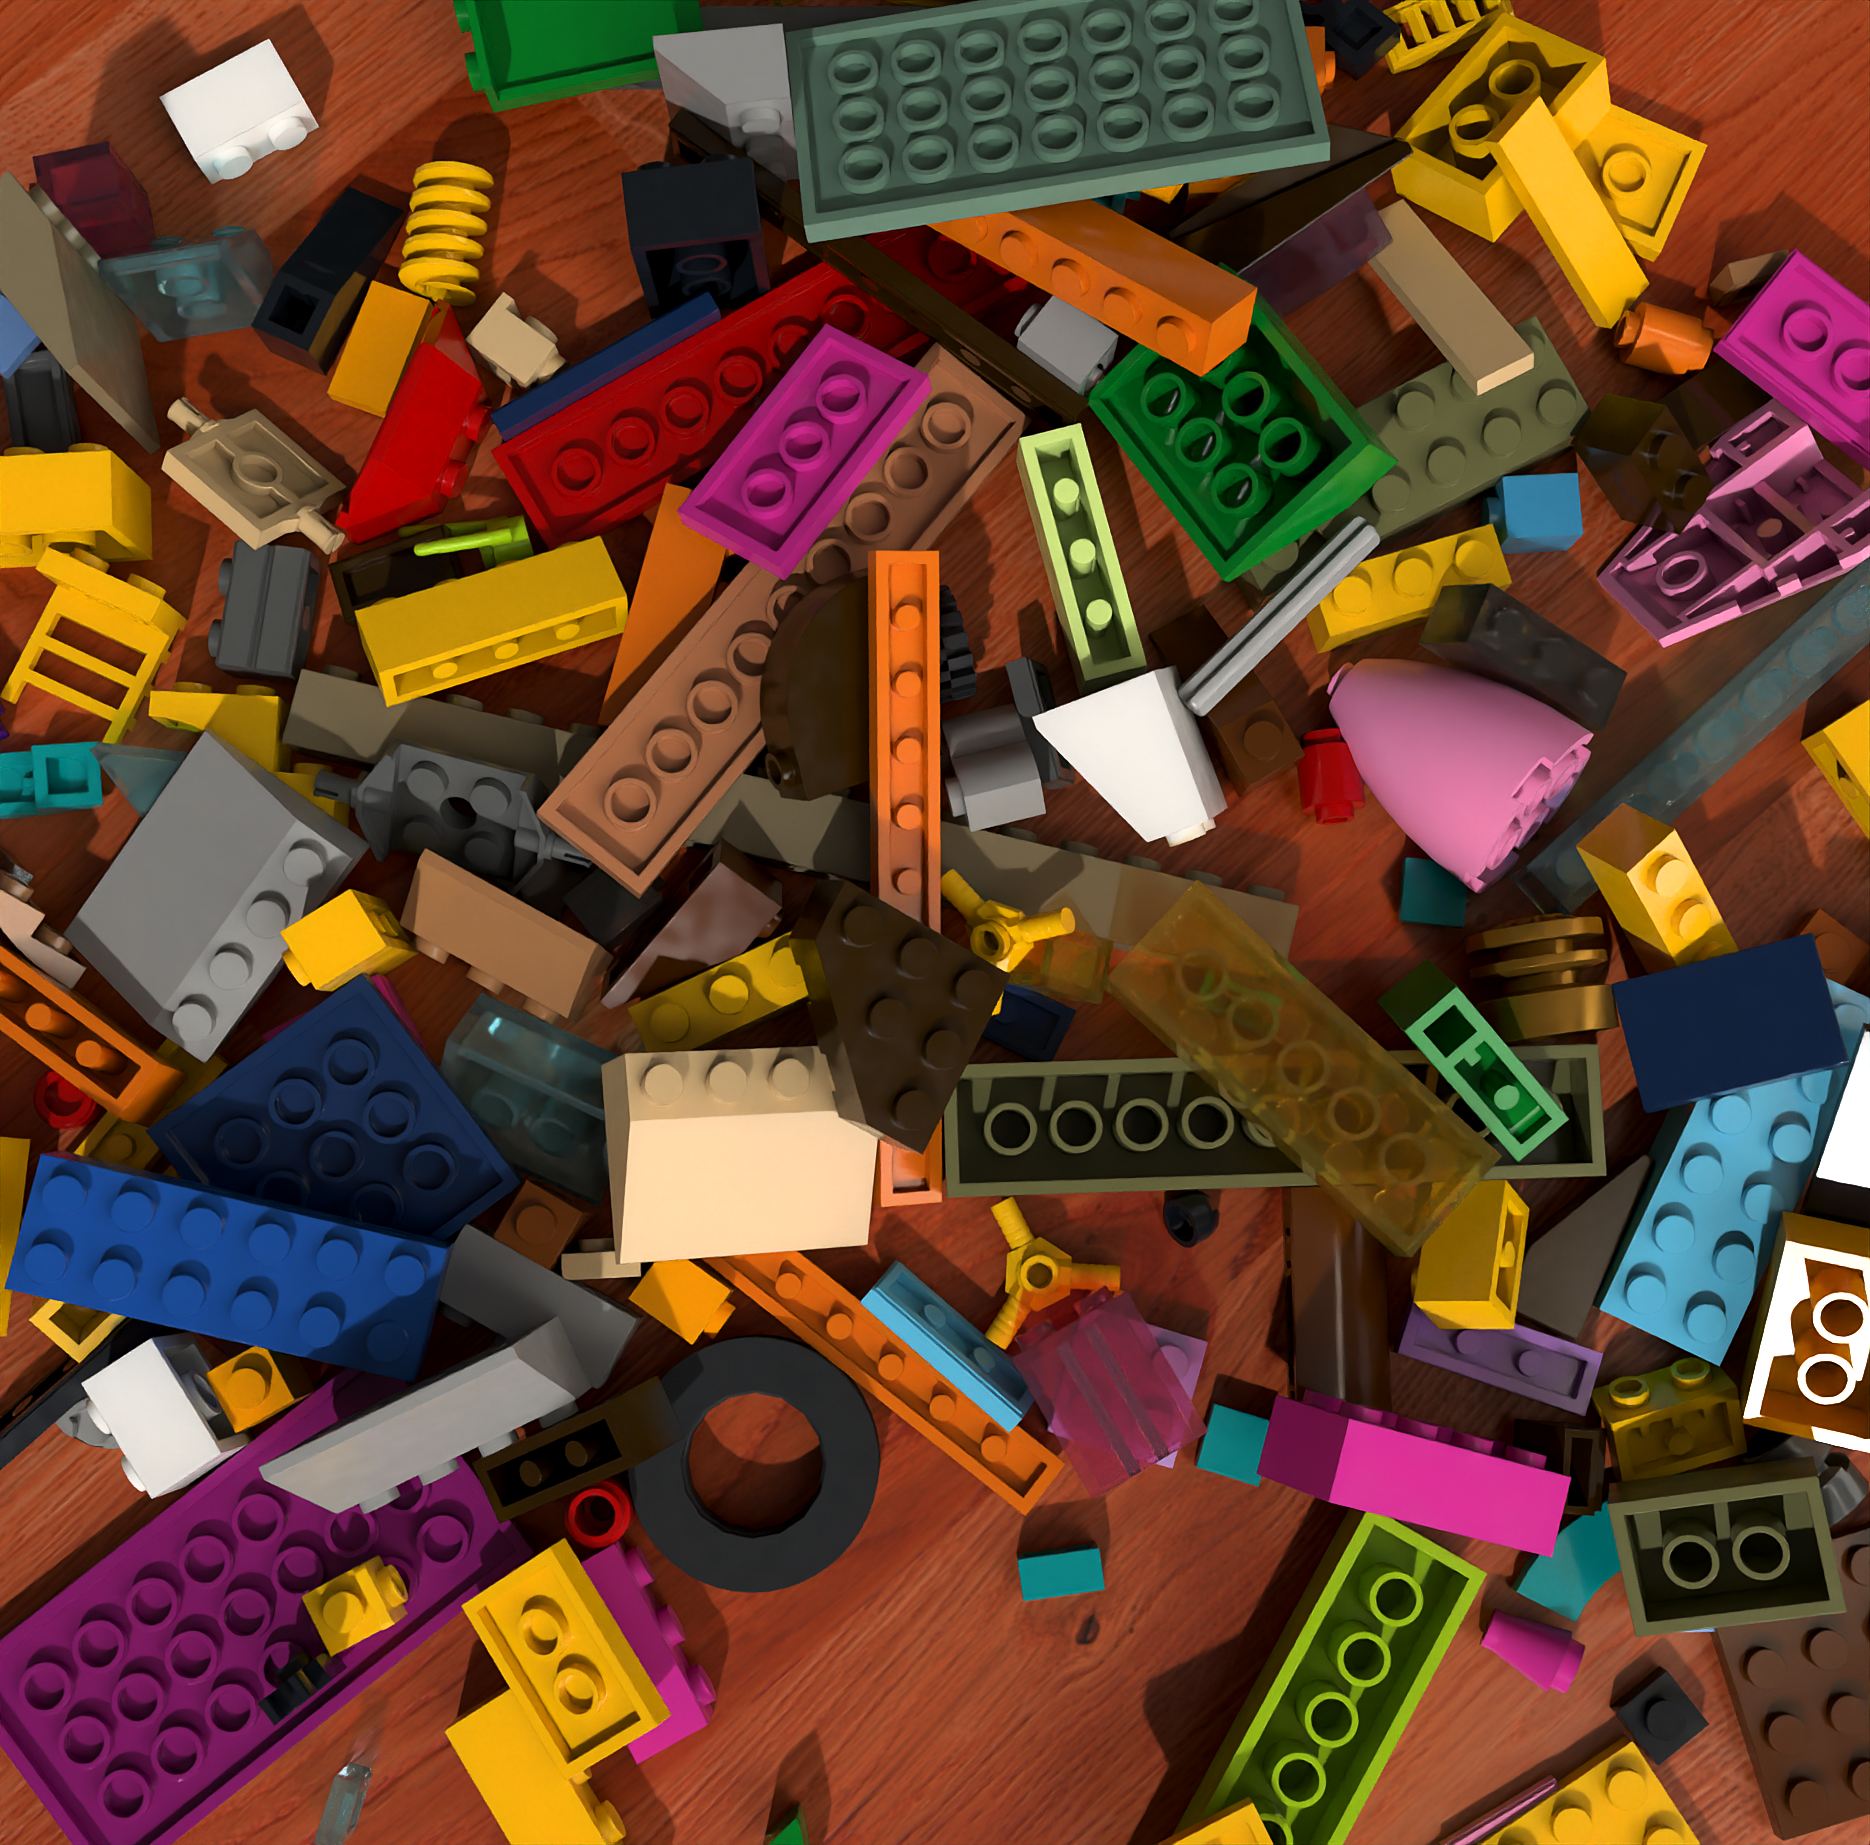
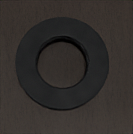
[628,1334,880,1593]

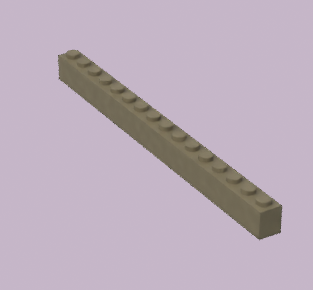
[282,665,1300,987]

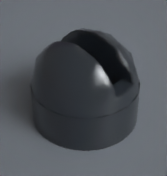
[1163,1191,1220,1248]

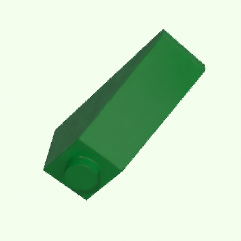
[1377,958,1569,1162]

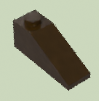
[1516,1155,1655,1339]

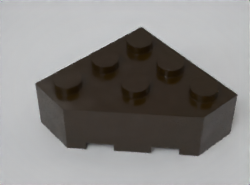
[788,880,1011,1155]

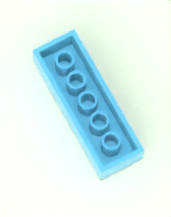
[1592,978,1870,1366]

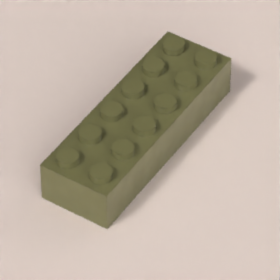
[1235,315,1592,613]

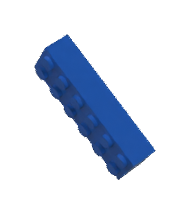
[4,1150,454,1382]

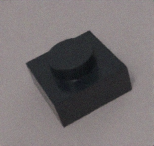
[1610,1666,1709,1766]

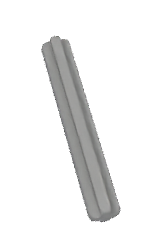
[1178,515,1380,717]

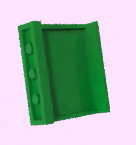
[453,0,705,113]

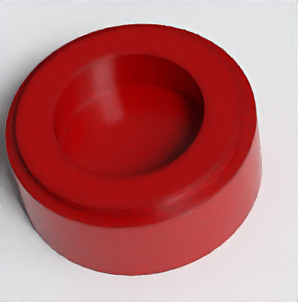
[33,1068,103,1130]

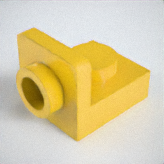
[301,1554,408,1657]

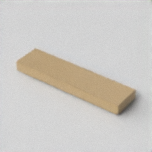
[1349,199,1534,396]

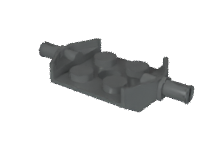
[313,739,593,896]

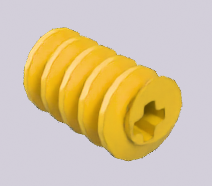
[398,161,494,306]

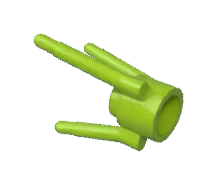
[398,515,534,569]

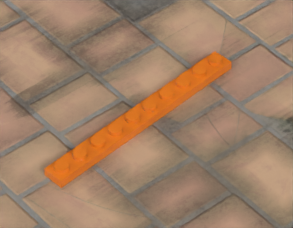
[868,550,942,1207]

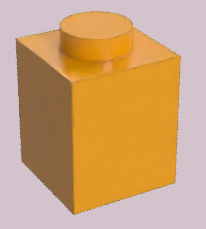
[628,1259,736,1345]
[205,1346,316,1433]

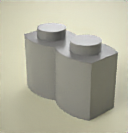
[940,703,1046,832]

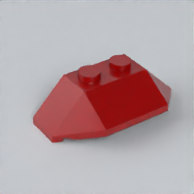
[334,299,494,546]

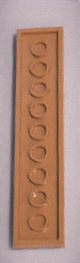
[536,342,1033,899]

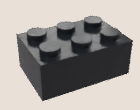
[621,153,771,319]

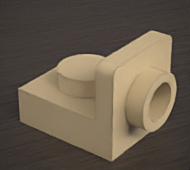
[561,1238,648,1280]

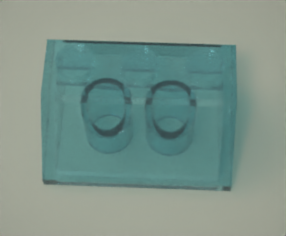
[440,993,619,1207]

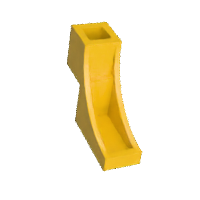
[148,682,350,828]

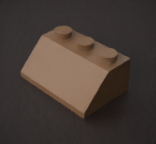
[399,848,614,1026]

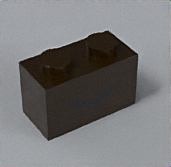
[1570,393,1715,535]

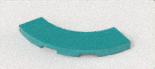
[1511,1496,1621,1623]

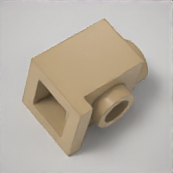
[465,292,570,395]

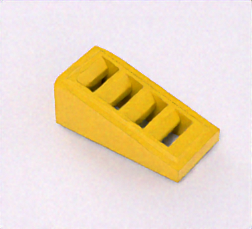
[1382,0,1514,75]

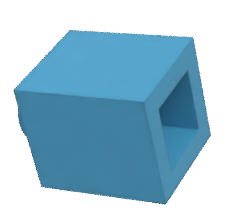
[1481,473,1583,554]

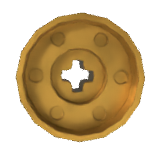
[1464,913,1620,1045]

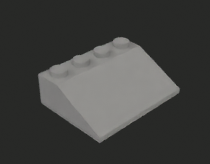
[63,729,370,1064]
[258,1315,591,1514]

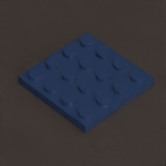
[146,973,524,1240]

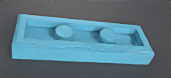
[860,1260,1043,1432]

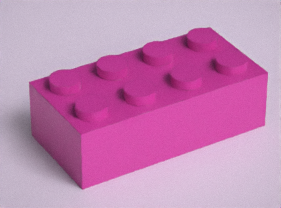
[1256,1389,1571,1557]

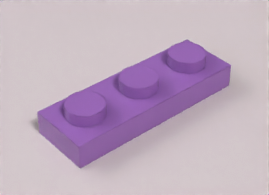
[1393,1293,1603,1416]

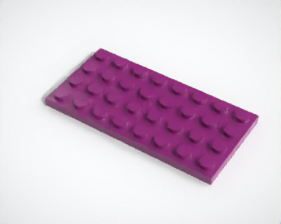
[0,1367,539,1845]

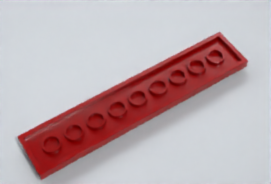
[491,225,1037,551]

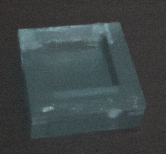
[313,1762,373,1845]

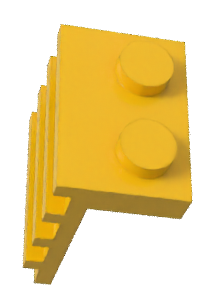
[0,546,188,751]

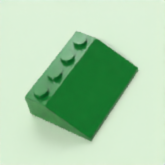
[1084,262,1399,582]

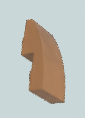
[0,869,86,989]

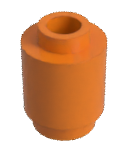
[1613,302,1714,379]

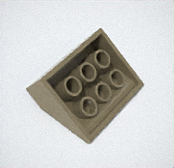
[0,171,161,455]

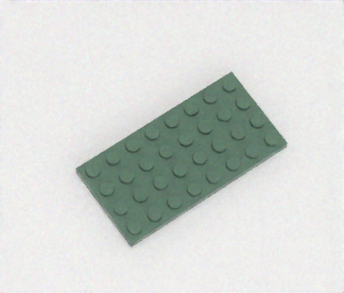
[785,0,1330,243]

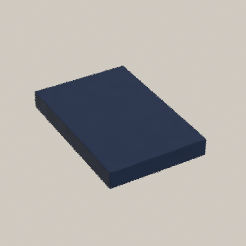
[1611,933,1850,1113]

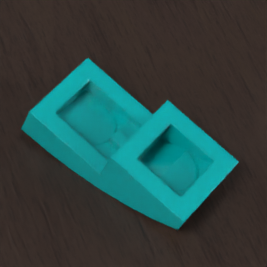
[0,741,104,820]

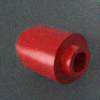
[1297,728,1366,825]
[564,1475,637,1548]

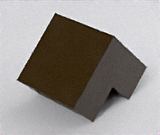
[1513,1419,1607,1516]

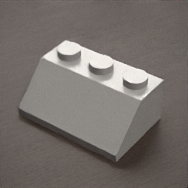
[652,23,799,182]

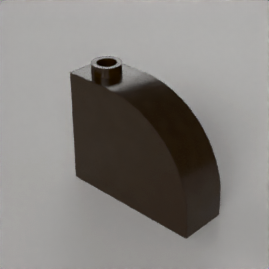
[759,568,943,801]

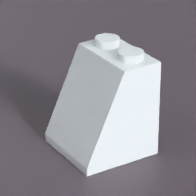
[1032,665,1228,847]

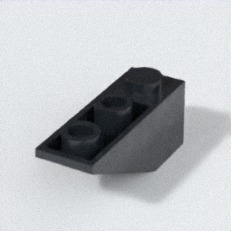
[251,187,406,376]

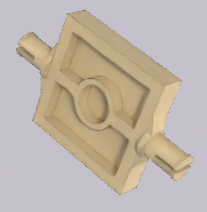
[161,397,347,554]

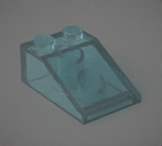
[97,226,274,342]

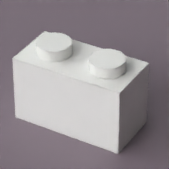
[159,39,319,184]

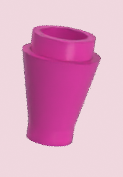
[1479,1608,1585,1694]

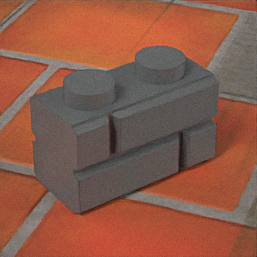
[208,540,322,685]

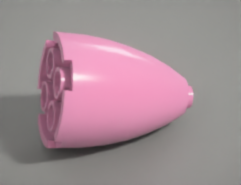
[1327,658,1594,893]

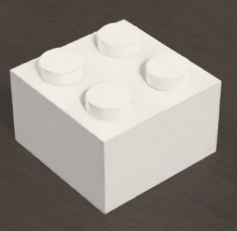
[81,1332,256,1499]

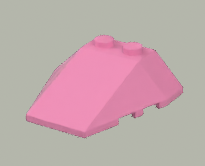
[1597,398,1870,648]

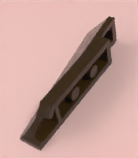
[1166,122,1414,274]

